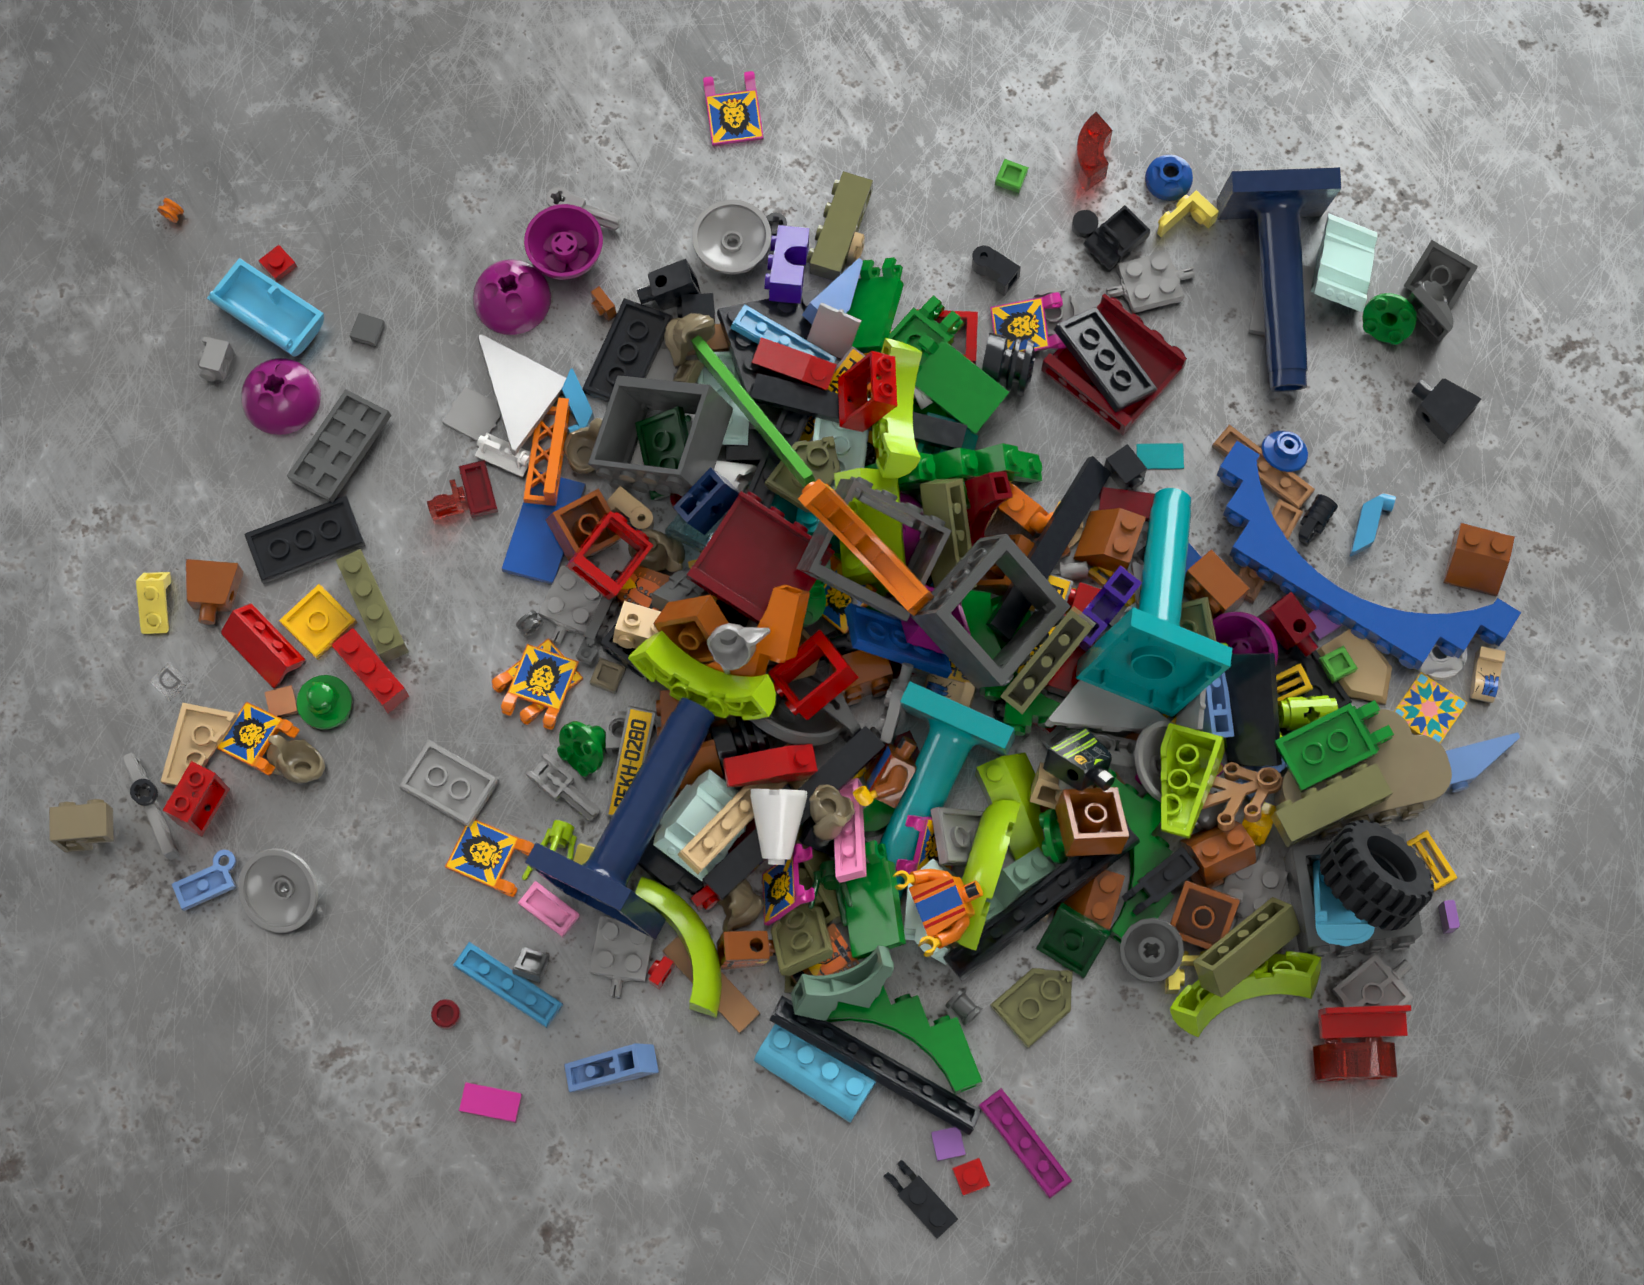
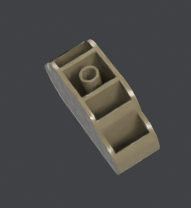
[1274,709,1452,839]

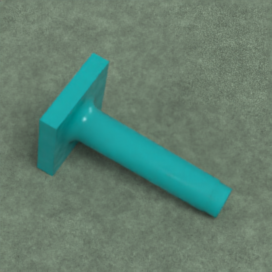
[1075,488,1232,717]
[879,681,1016,900]

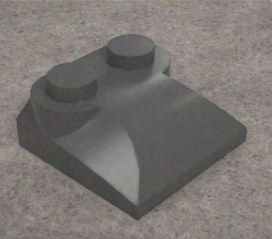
[1404,240,1478,310]
[1407,280,1454,342]

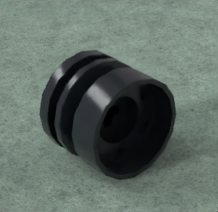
[982,333,1036,396]
[709,716,770,777]

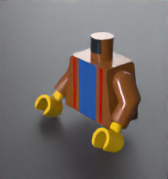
[852,736,917,808]

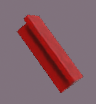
[221,604,305,688]
[1318,1005,1411,1039]

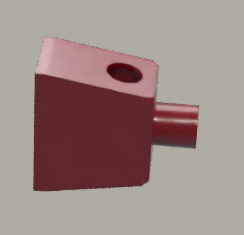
[1257,592,1319,657]

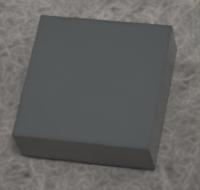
[350,313,385,347]
[513,947,550,982]

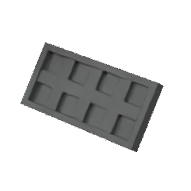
[287,389,392,503]

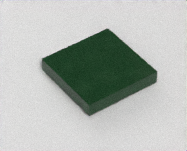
[1036,903,1111,978]

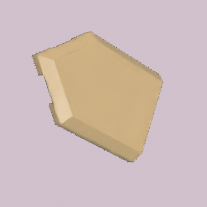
[1317,629,1392,705]

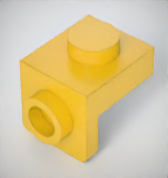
[1242,797,1277,847]

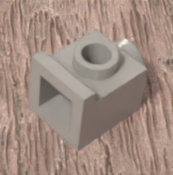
[198,336,234,381]

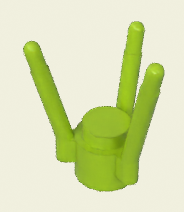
[522,820,577,880]

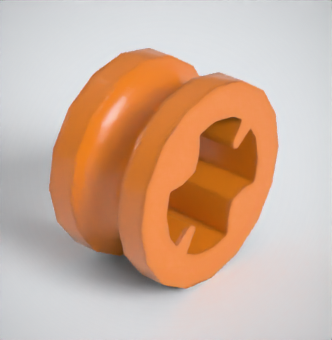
[157,198,184,223]

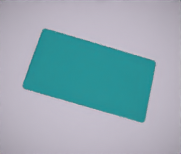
[1136,443,1184,469]

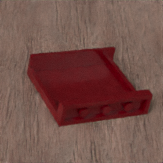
[1041,293,1187,435]
[686,491,835,624]

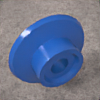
[1262,431,1308,472]

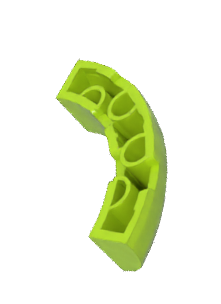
[872,338,922,478]
[628,631,776,720]
[956,800,1021,950]
[635,876,722,1017]
[1170,951,1321,1038]

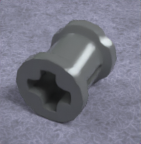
[945,988,983,1026]

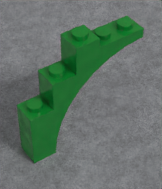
[865,443,1042,492]
[962,591,1081,736]
[1094,768,1175,945]
[826,985,983,1095]

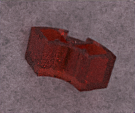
[1074,112,1113,192]
[1313,1037,1397,1081]

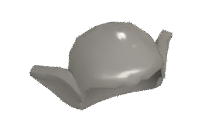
[707,623,771,674]

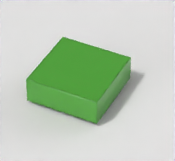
[995,159,1029,193]
[1318,645,1358,684]

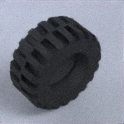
[1320,820,1434,931]

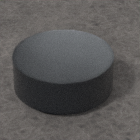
[1072,210,1099,238]

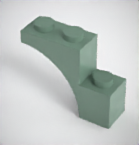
[984,847,1056,925]
[791,945,894,1021]

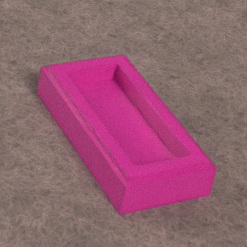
[459,1082,522,1123]

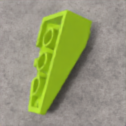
[1160,723,1225,839]
[975,752,1044,862]

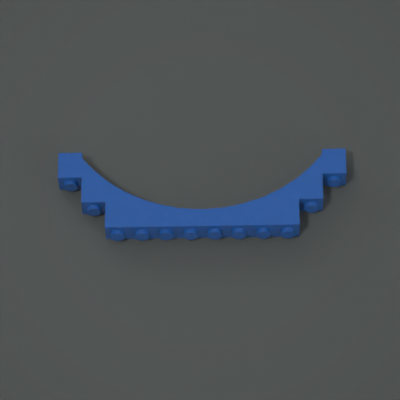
[1217,441,1521,670]

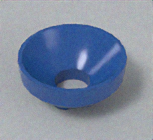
[1145,155,1193,201]

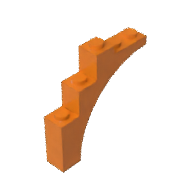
[798,479,934,616]
[703,585,810,677]

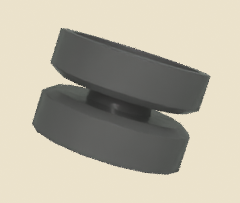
[1120,918,1184,982]

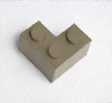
[49,799,114,852]

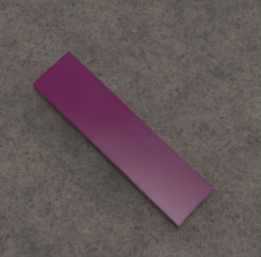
[978,1088,1072,1199]

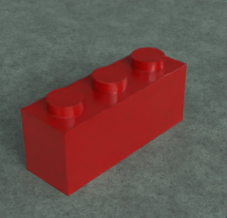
[332,628,409,713]

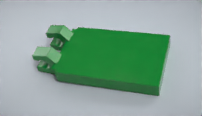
[847,257,904,353]
[877,295,964,379]
[915,333,1009,435]
[1274,700,1394,792]
[844,840,906,960]

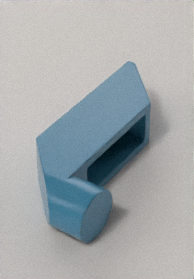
[562,368,594,433]
[1349,493,1396,557]

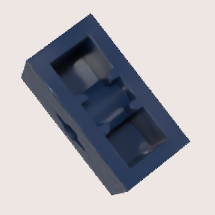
[673,467,739,535]

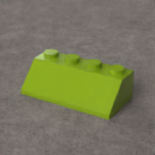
[834,468,906,585]

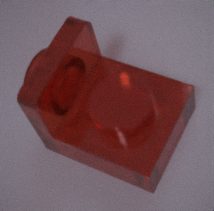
[427,479,467,520]

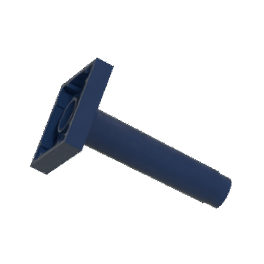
[1216,167,1341,392]
[525,698,715,940]

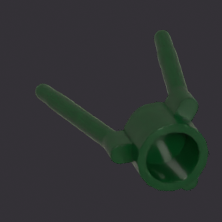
[808,860,853,927]

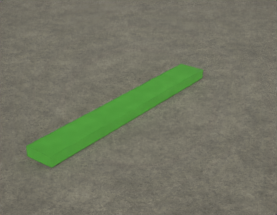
[691,335,815,488]

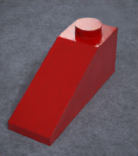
[752,337,837,391]
[723,744,817,787]

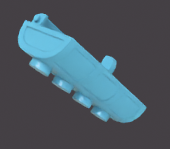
[207,258,324,357]
[1313,860,1375,946]
[754,1024,876,1123]

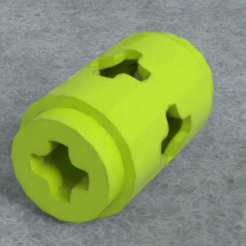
[1278,695,1338,731]

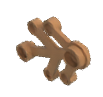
[1202,762,1283,831]

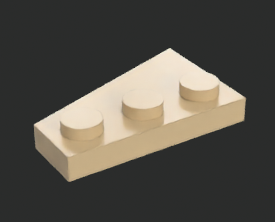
[160,703,238,787]

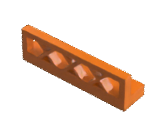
[523,398,571,506]

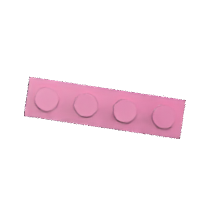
[834,778,867,883]

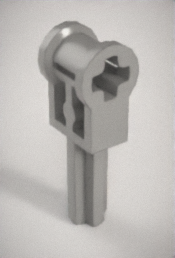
[546,187,621,231]
[526,753,600,821]

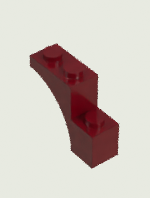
[964,471,1013,546]

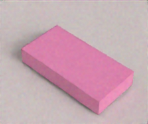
[518,881,580,938]

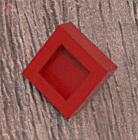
[258,244,297,282]
[690,885,719,912]
[648,956,675,990]
[952,1158,990,1196]

